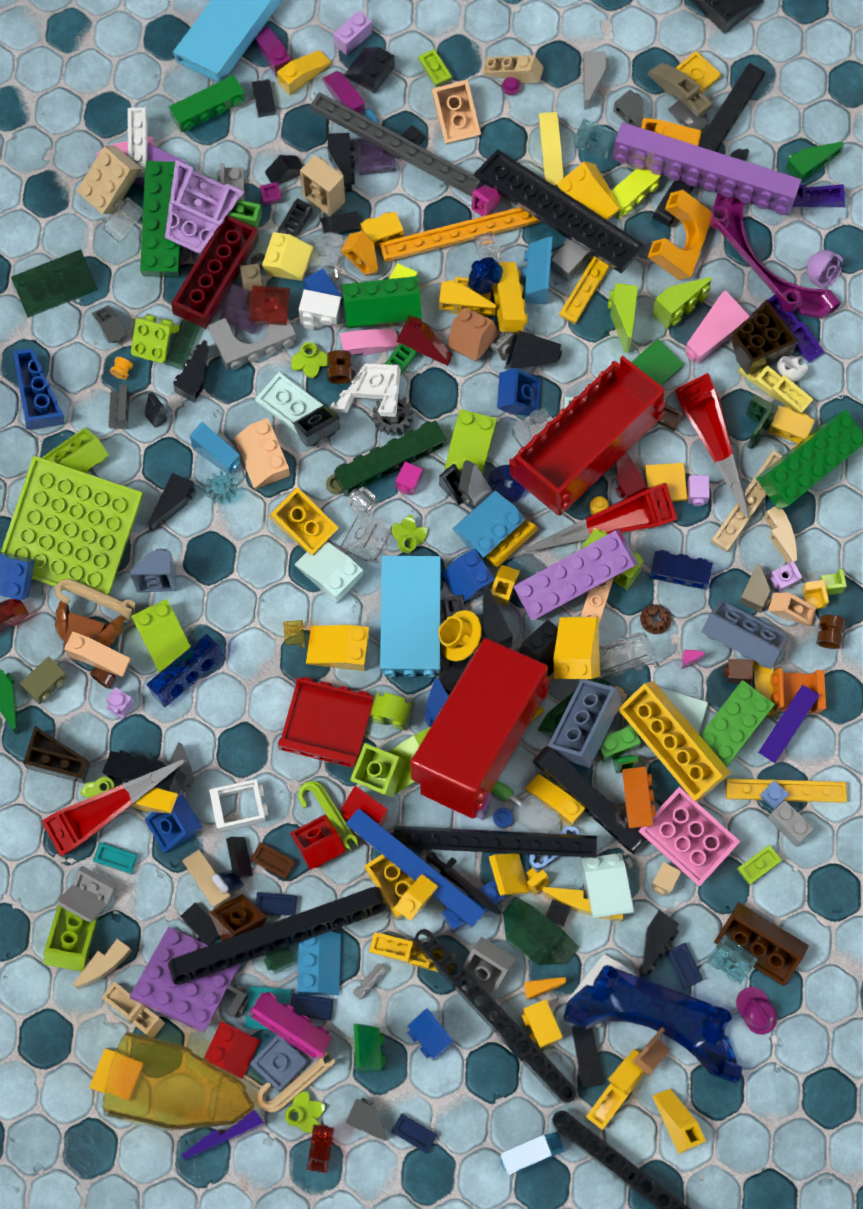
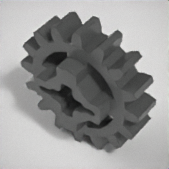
[372,394,413,436]

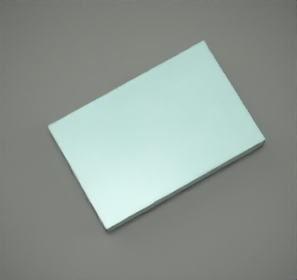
[255,372,323,433]
[660,688,708,734]

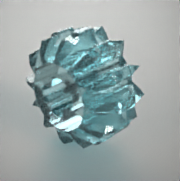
[205,471,238,505]

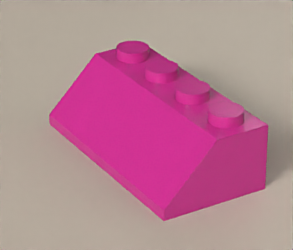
[247,992,332,1060]

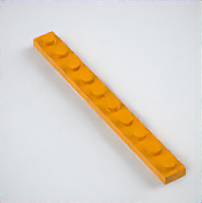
[379,207,541,263]

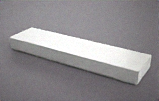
[128,107,148,178]

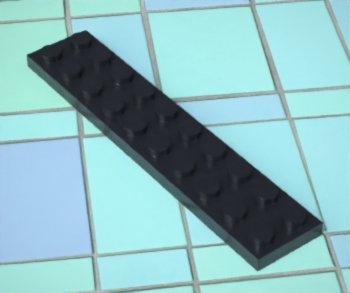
[474,149,645,274]

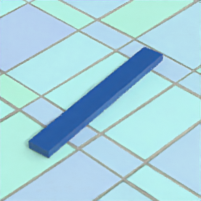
[346,808,485,928]

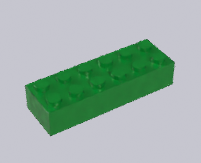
[140,161,183,278]
[756,409,863,509]

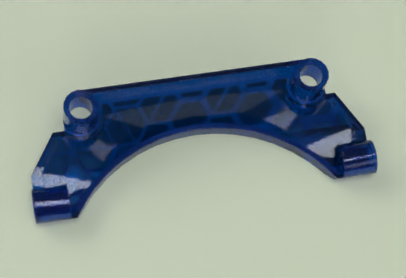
[563,965,742,1084]

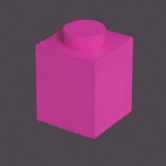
[395,462,423,495]

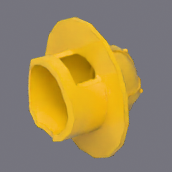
[438,610,482,662]

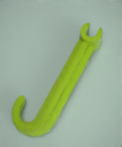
[298,781,359,851]

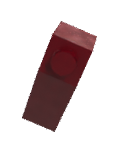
[396,315,453,366]
[615,452,647,499]

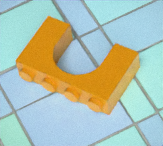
[648,190,712,280]

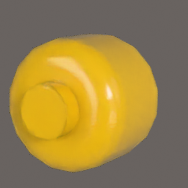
[589,496,609,515]

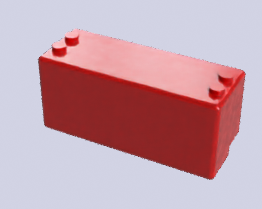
[509,355,666,516]
[410,638,550,819]

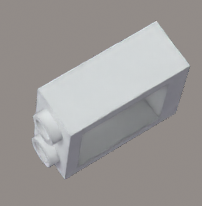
[209,779,268,832]

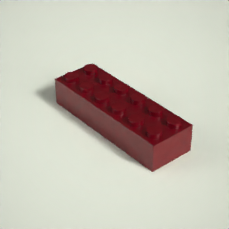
[171,215,259,329]

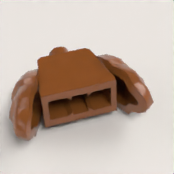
[55,601,125,662]

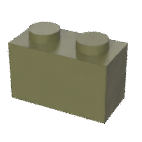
[20,656,68,704]

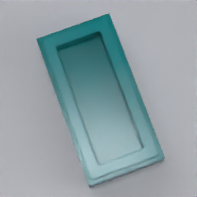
[93,842,138,875]

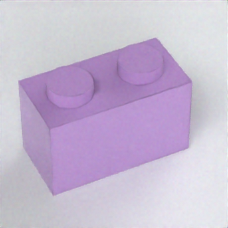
[333,10,372,56]

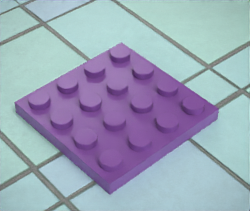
[130,927,241,1033]

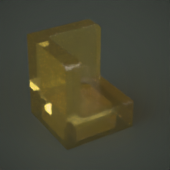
[283,620,305,648]

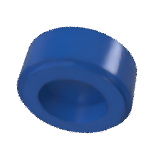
[493,807,513,829]

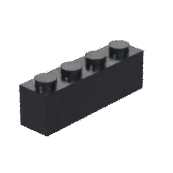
[102,750,186,797]

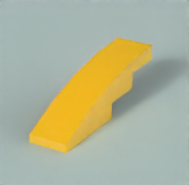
[542,887,623,922]
[369,932,456,975]
[586,1049,645,1130]

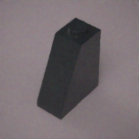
[504,331,562,370]

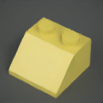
[262,232,314,281]

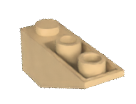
[482,55,543,84]

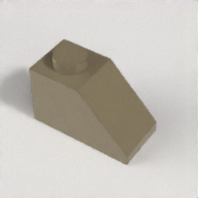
[240,263,265,310]
[739,564,771,613]

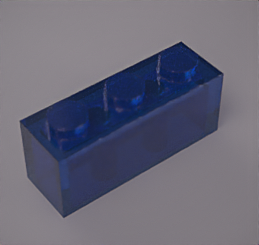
[649,550,713,590]

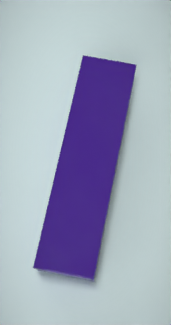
[792,184,845,208]
[760,295,824,363]
[758,684,819,763]
[182,1109,266,1161]

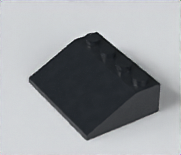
[689,0,764,34]

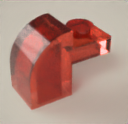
[0,599,29,633]
[307,1124,334,1173]

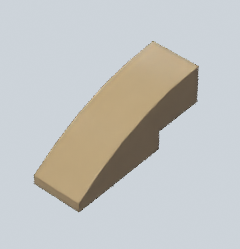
[764,506,797,564]
[182,850,231,909]
[73,939,133,990]
[101,982,165,1039]

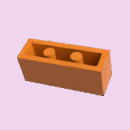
[622,766,656,828]

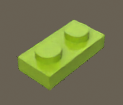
[418,49,452,88]
[737,844,782,885]

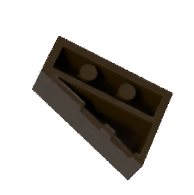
[23,726,90,784]

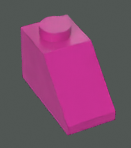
[472,185,500,217]

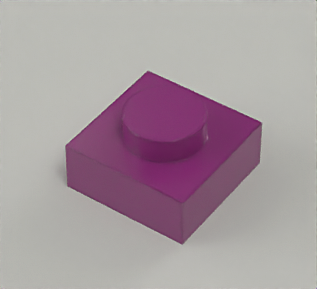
[260,182,282,205]

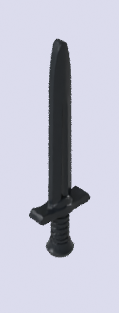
[426,852,501,915]

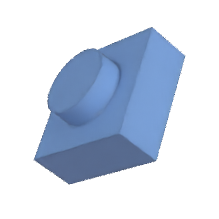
[760,781,789,810]

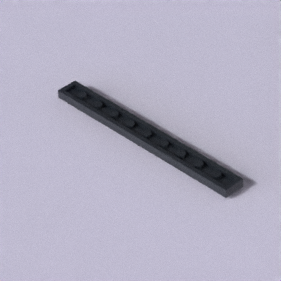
[394,826,597,858]

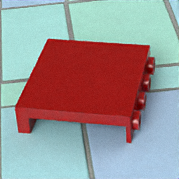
[278,677,374,768]

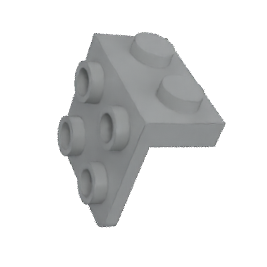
[57,866,117,922]

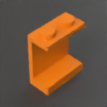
[770,668,826,713]

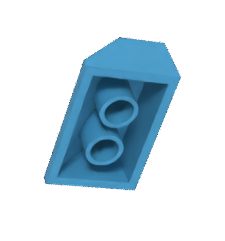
[522,237,553,305]
[452,491,526,558]
[297,932,341,996]

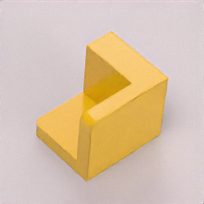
[802,580,829,609]

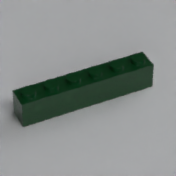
[334,420,447,496]

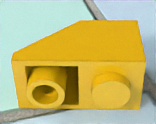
[491,565,520,607]

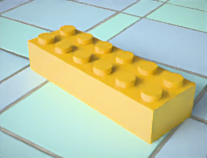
[618,681,731,802]

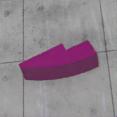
[322,70,365,113]

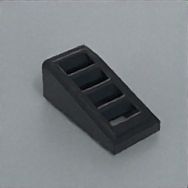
[277,198,313,237]
[145,392,167,428]

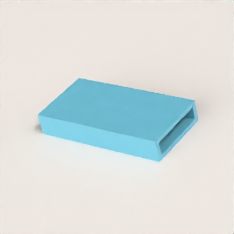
[173,0,281,82]
[380,556,440,677]

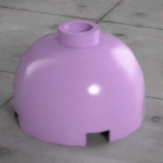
[807,250,843,289]

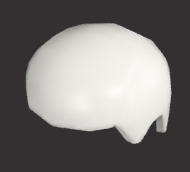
[777,356,808,381]

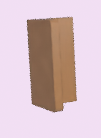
[633,1027,670,1075]

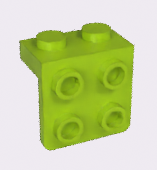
[131,314,180,363]

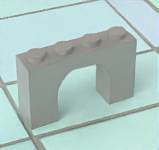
[208,296,297,371]

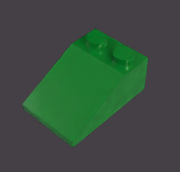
[353,1024,386,1073]

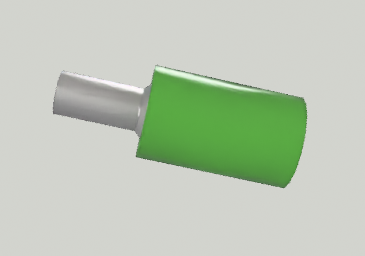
[490,780,524,807]

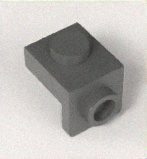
[227,984,248,1019]

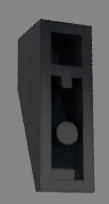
[148,473,196,531]

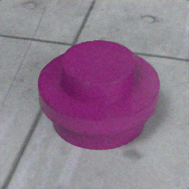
[502,77,520,96]

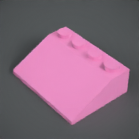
[638,787,740,887]

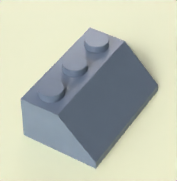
[130,548,176,593]

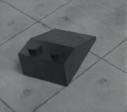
[480,585,513,648]

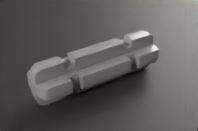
[353,963,386,1000]

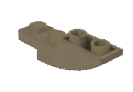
[648,63,713,117]

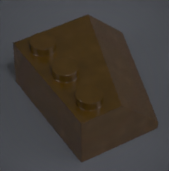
[731,299,799,375]

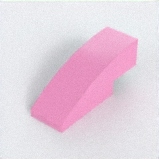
[340,329,399,356]

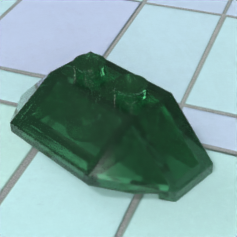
[502,896,579,966]

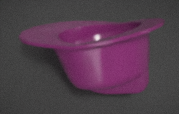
[736,987,777,1035]

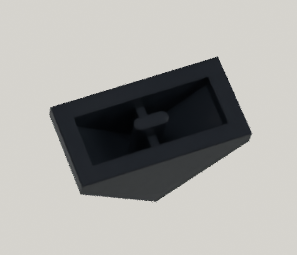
[265,155,304,185]
[439,463,463,505]

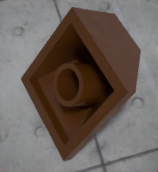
[209,894,267,941]

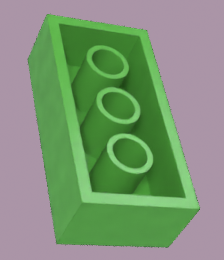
[700,680,775,767]

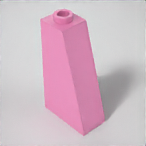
[685,290,750,364]

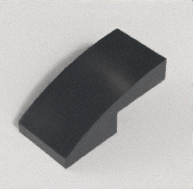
[440,595,465,621]

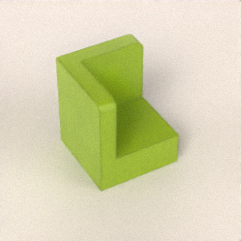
[820,568,847,595]

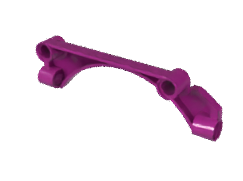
[710,193,841,319]

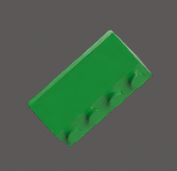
[342,276,422,328]

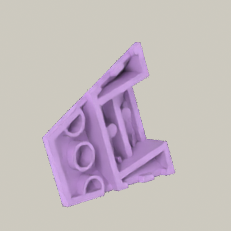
[165,160,244,254]

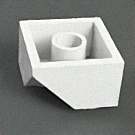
[299,289,342,329]

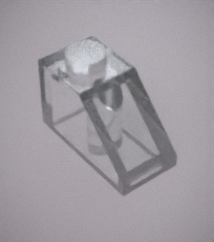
[473,231,502,277]

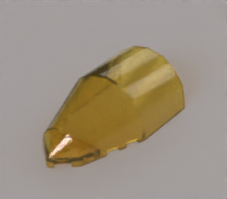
[102,1032,255,1131]

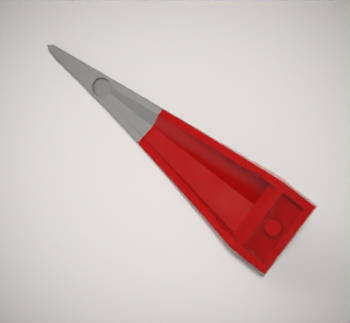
[675,373,750,518]
[524,482,677,552]
[41,759,187,856]

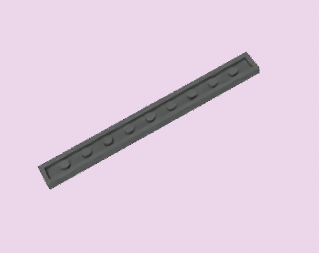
[310,92,481,197]

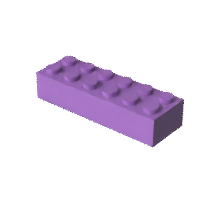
[513,529,638,621]

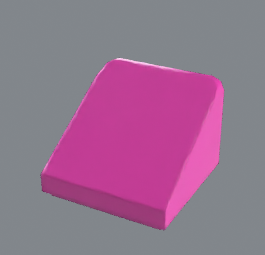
[681,649,704,669]

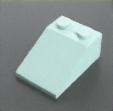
[294,541,363,604]
[582,853,634,918]

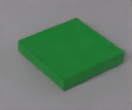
[632,339,684,386]

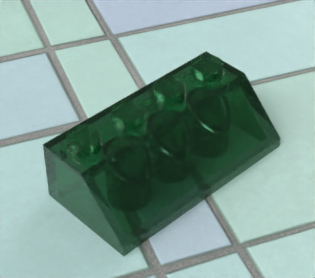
[11,249,98,318]

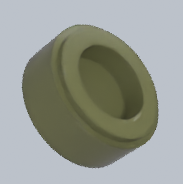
[326,475,342,494]

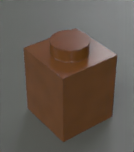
[723,659,753,684]

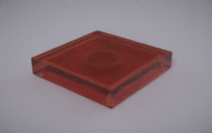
[249,285,290,326]

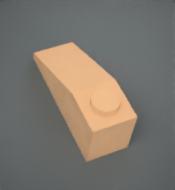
[64,632,131,677]

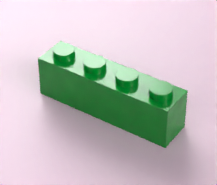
[169,75,245,132]

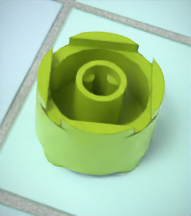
[370,692,415,730]

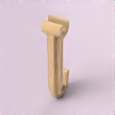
[55,579,136,621]
[257,1052,336,1113]

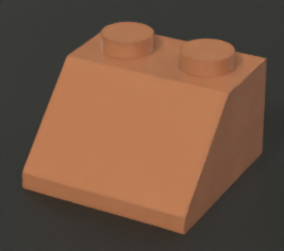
[447,307,499,362]

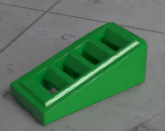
[384,344,417,375]
[613,755,638,774]

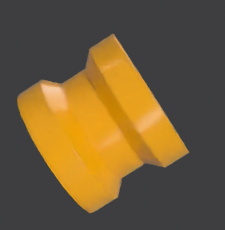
[110,357,133,380]

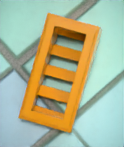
[524,977,566,1000]

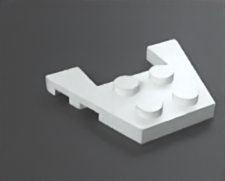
[330,363,401,417]

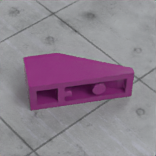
[254,26,291,77]

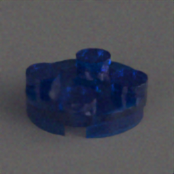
[468,257,503,294]
[488,465,525,503]

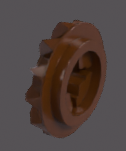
[640,604,672,634]

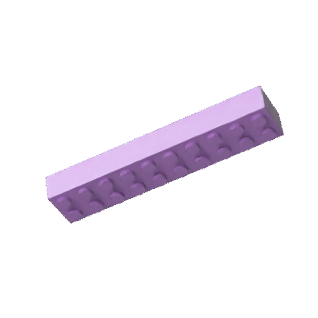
[612,122,801,216]

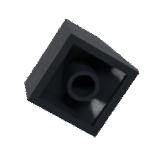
[344,47,395,94]
[293,404,341,447]
[518,619,558,677]

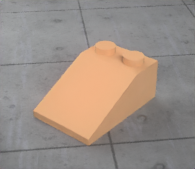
[431,80,481,143]

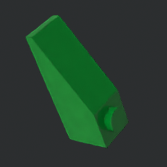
[786,141,844,183]
[0,669,19,734]

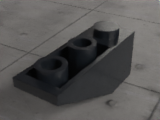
[327,133,355,191]
[173,340,209,403]
[640,910,680,977]

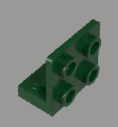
[746,394,775,449]

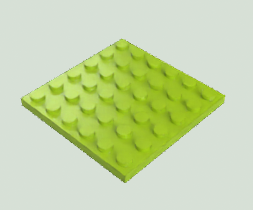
[1,456,144,596]

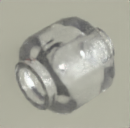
[349,487,378,516]

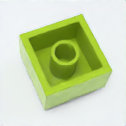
[350,743,407,797]

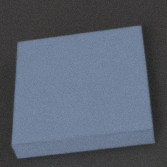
[250,1035,308,1093]

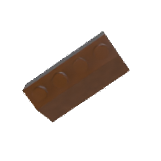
[714,902,809,986]

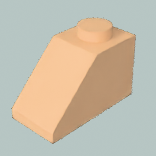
[768,593,816,626]

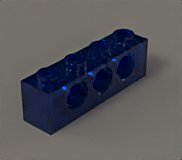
[146,634,225,708]

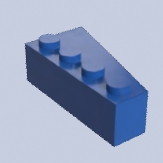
[13,348,64,430]

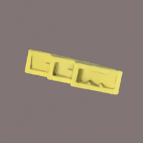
[539,112,563,186]
[738,365,813,414]

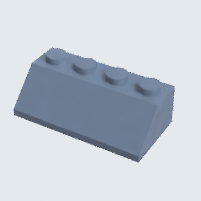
[701,599,791,669]
[548,679,623,768]

